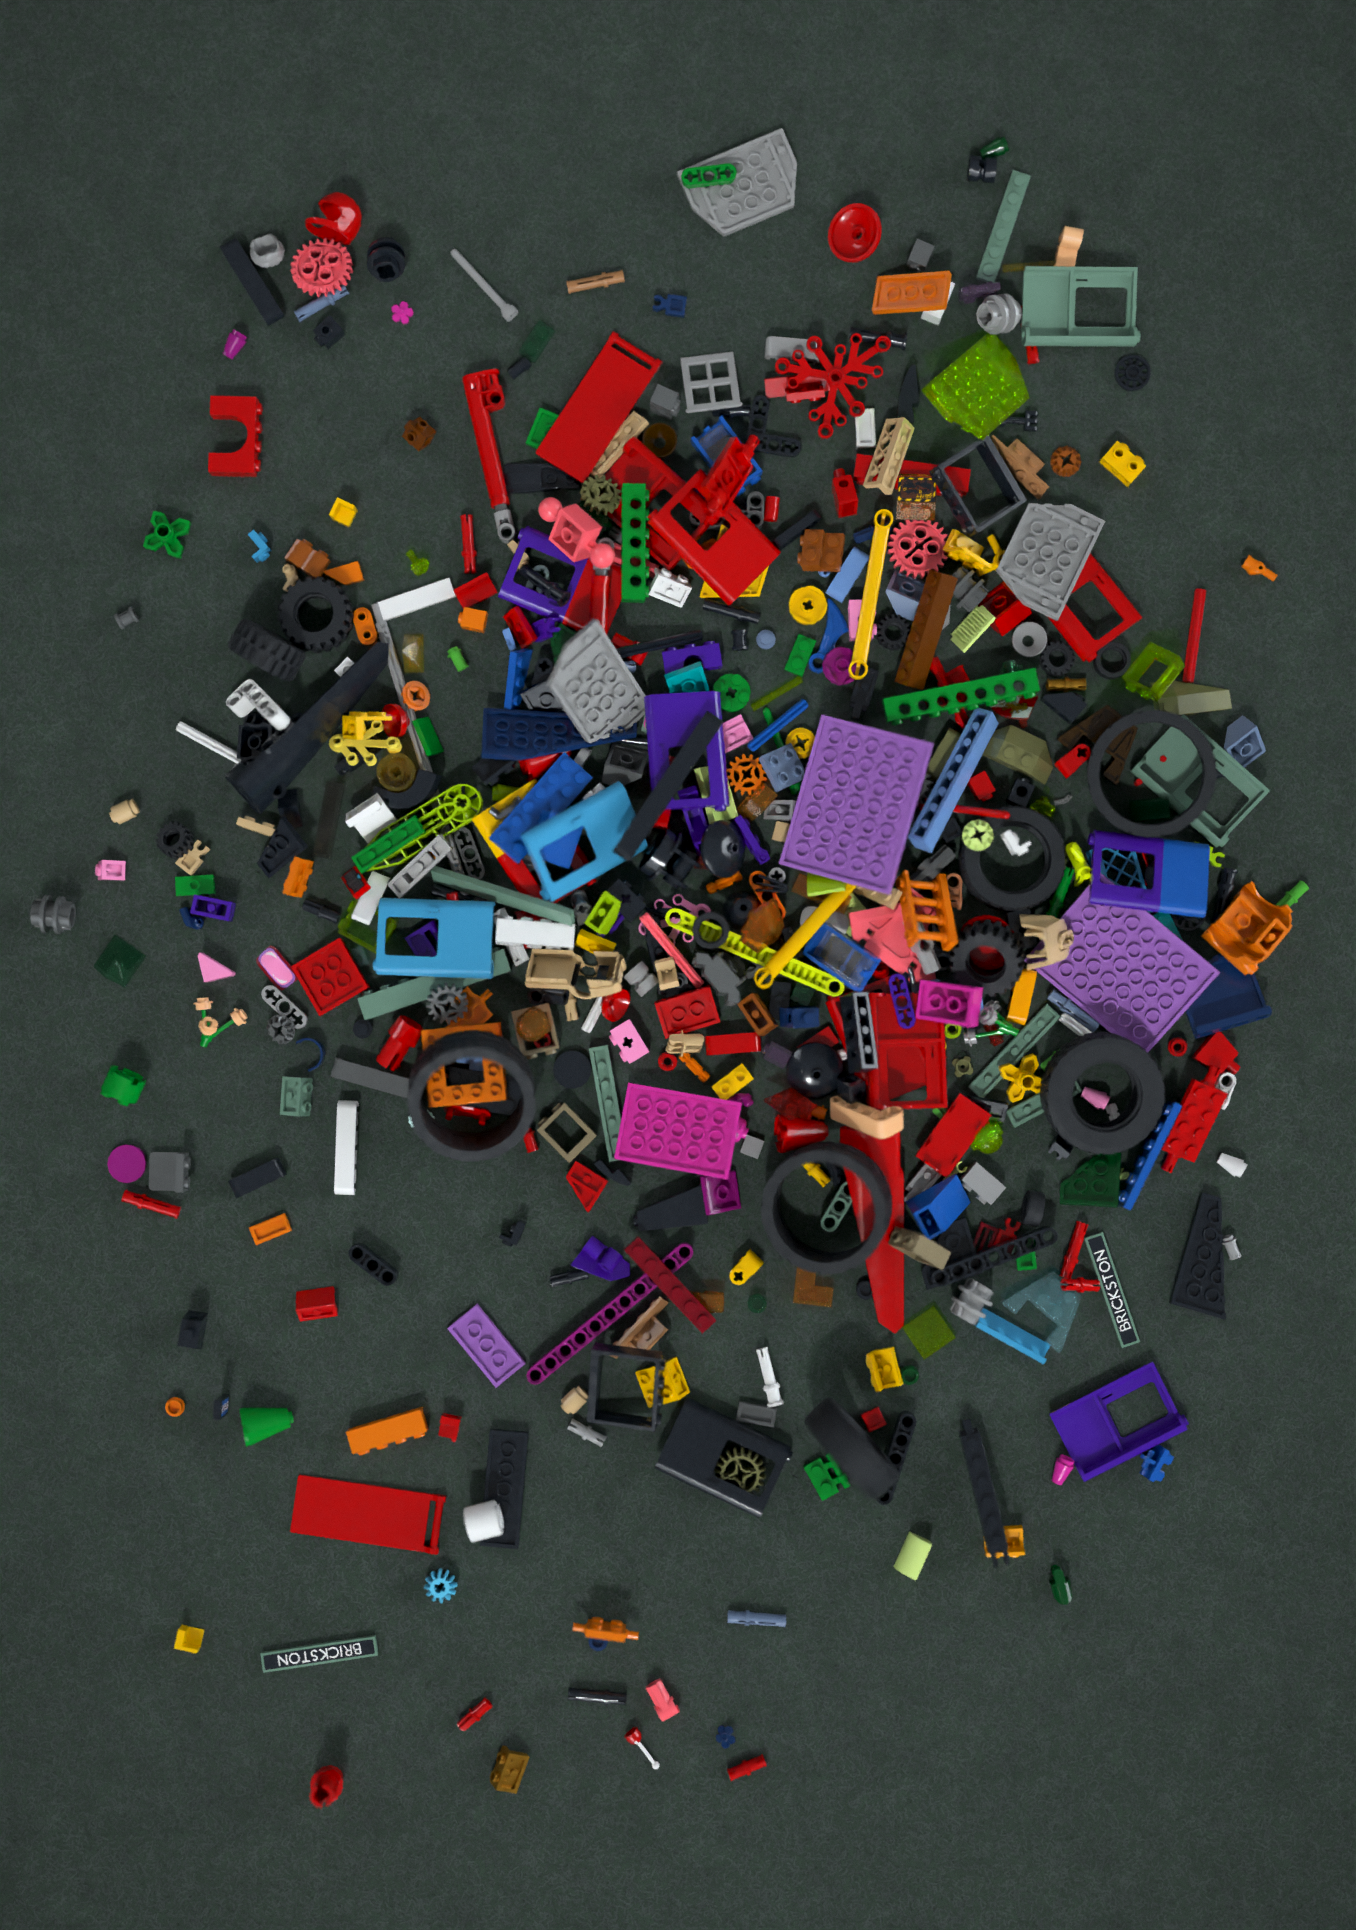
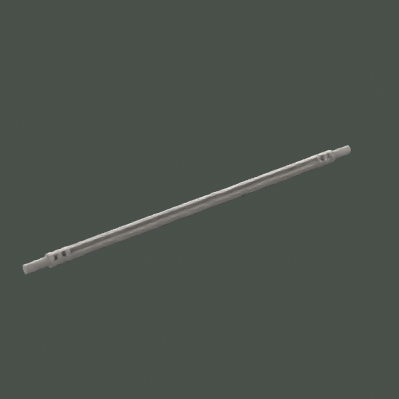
[372,603,469,895]

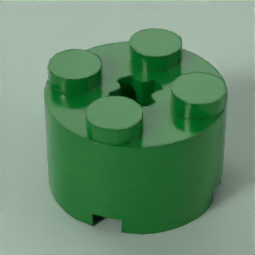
[100,1065,147,1106]

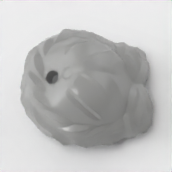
[250,234,285,268]

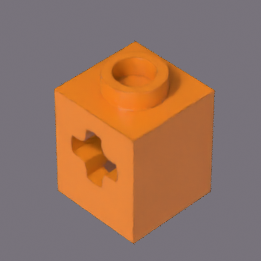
[458,607,488,633]

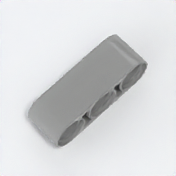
[764,336,819,364]

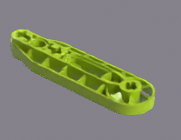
[365,784,483,872]

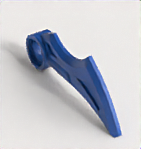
[808,599,849,673]

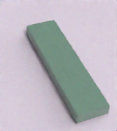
[1007,1081,1082,1128]

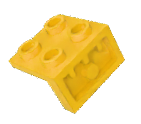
[942,529,992,570]
[342,711,392,740]
[635,1356,690,1408]

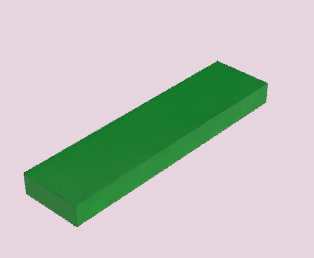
[351,815,426,874]

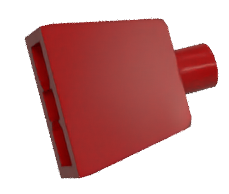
[832,468,858,518]
[1191,1031,1241,1075]

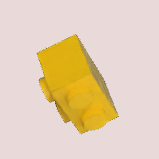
[1100,441,1146,487]

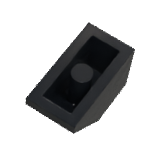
[1041,692,1087,725]

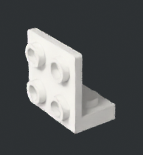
[345,793,399,844]

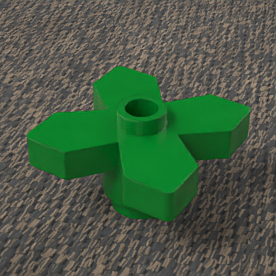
[143,511,191,559]

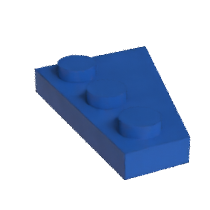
[504,648,533,710]

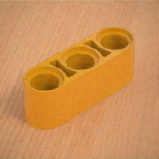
[1005,968,1037,1025]

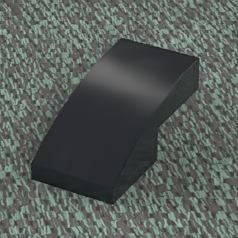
[594,1158,631,1186]

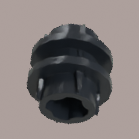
[367,237,405,282]

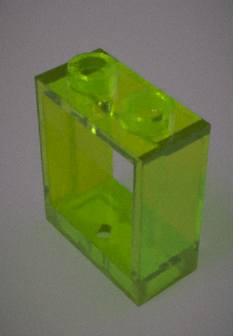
[1122,642,1185,702]
[338,899,399,954]

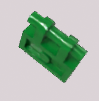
[803,1453,851,1501]

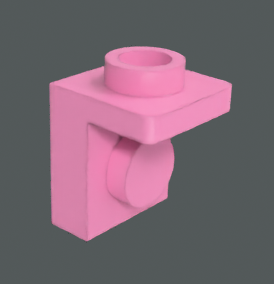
[95,860,126,881]

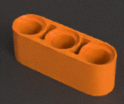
[749,871,786,922]

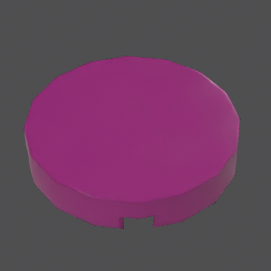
[822,647,857,685]
[107,1144,147,1183]

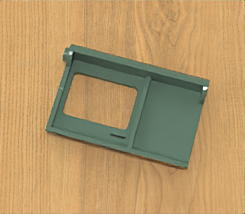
[1021,266,1141,347]
[1130,714,1270,848]

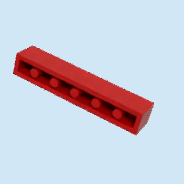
[853,454,971,498]

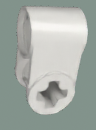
[1214,1071,1236,1110]

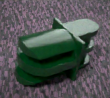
[1049,1565,1072,1605]

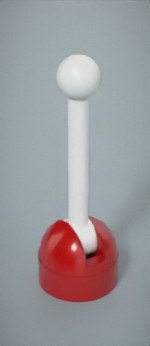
[624,1727,659,1769]

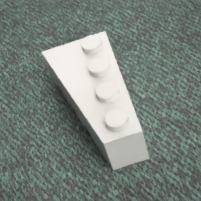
[496,916,575,950]

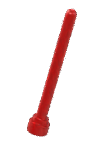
[920,798,1010,819]

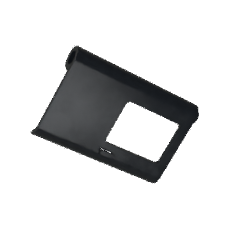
[654,1397,793,1518]

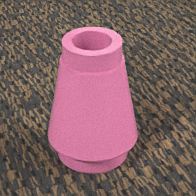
[1080,1086,1111,1111]

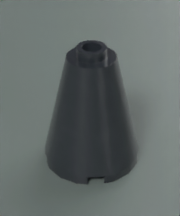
[723,891,761,929]

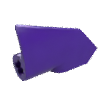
[571,1236,630,1281]

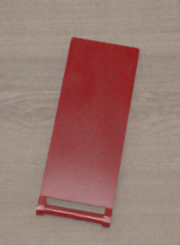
[536,331,663,483]
[290,1475,447,1555]

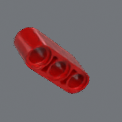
[705,1032,762,1056]

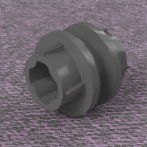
[952,566,989,612]
[30,895,76,934]

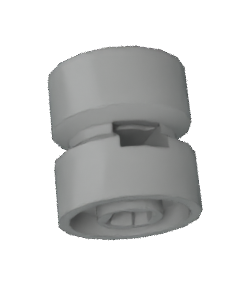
[624,961,659,997]

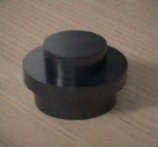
[353,1019,373,1039]

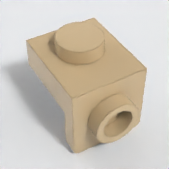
[507,540,530,572]
[655,957,679,990]

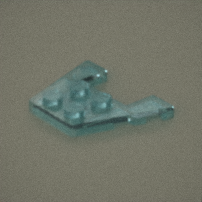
[1001,1271,1082,1353]

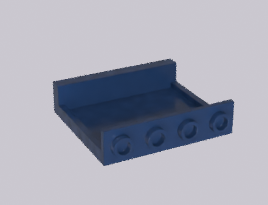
[1185,954,1272,1039]

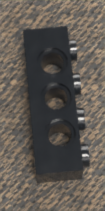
[840,992,878,1073]

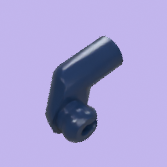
[179,907,204,930]

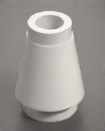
[1217,1153,1247,1178]

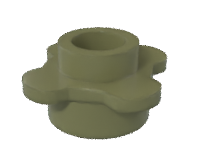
[952,1056,973,1077]

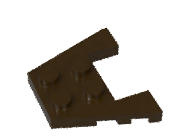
[1057,705,1138,785]

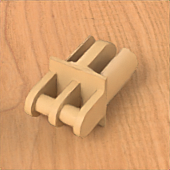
[666,1030,704,1057]

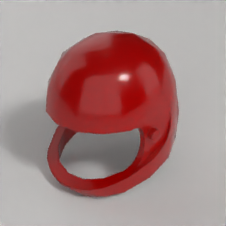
[305,192,362,245]

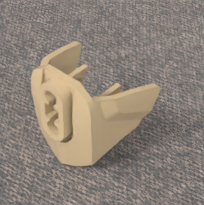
[1019,914,1074,970]

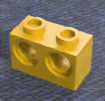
[711,1063,754,1100]

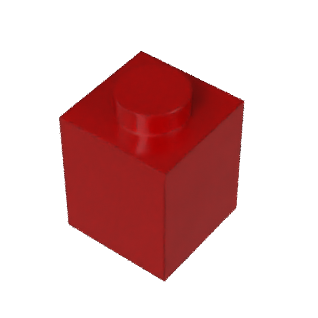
[967,771,996,802]

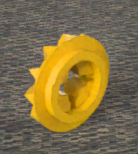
[785,728,815,759]

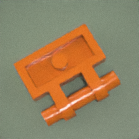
[282,856,314,898]

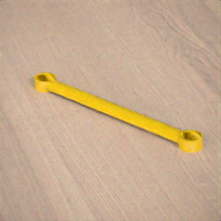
[848,509,893,680]
[754,883,857,989]

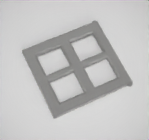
[680,352,743,413]

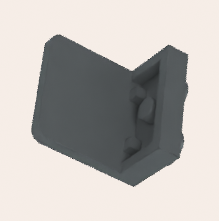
[149,1152,191,1193]

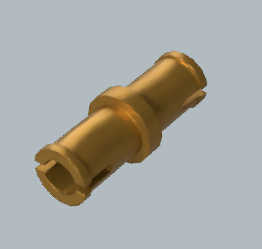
[1046,677,1086,692]

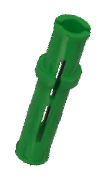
[1046,867,1076,918]

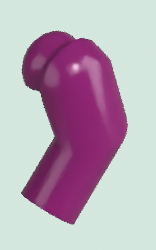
[727,1093,754,1107]

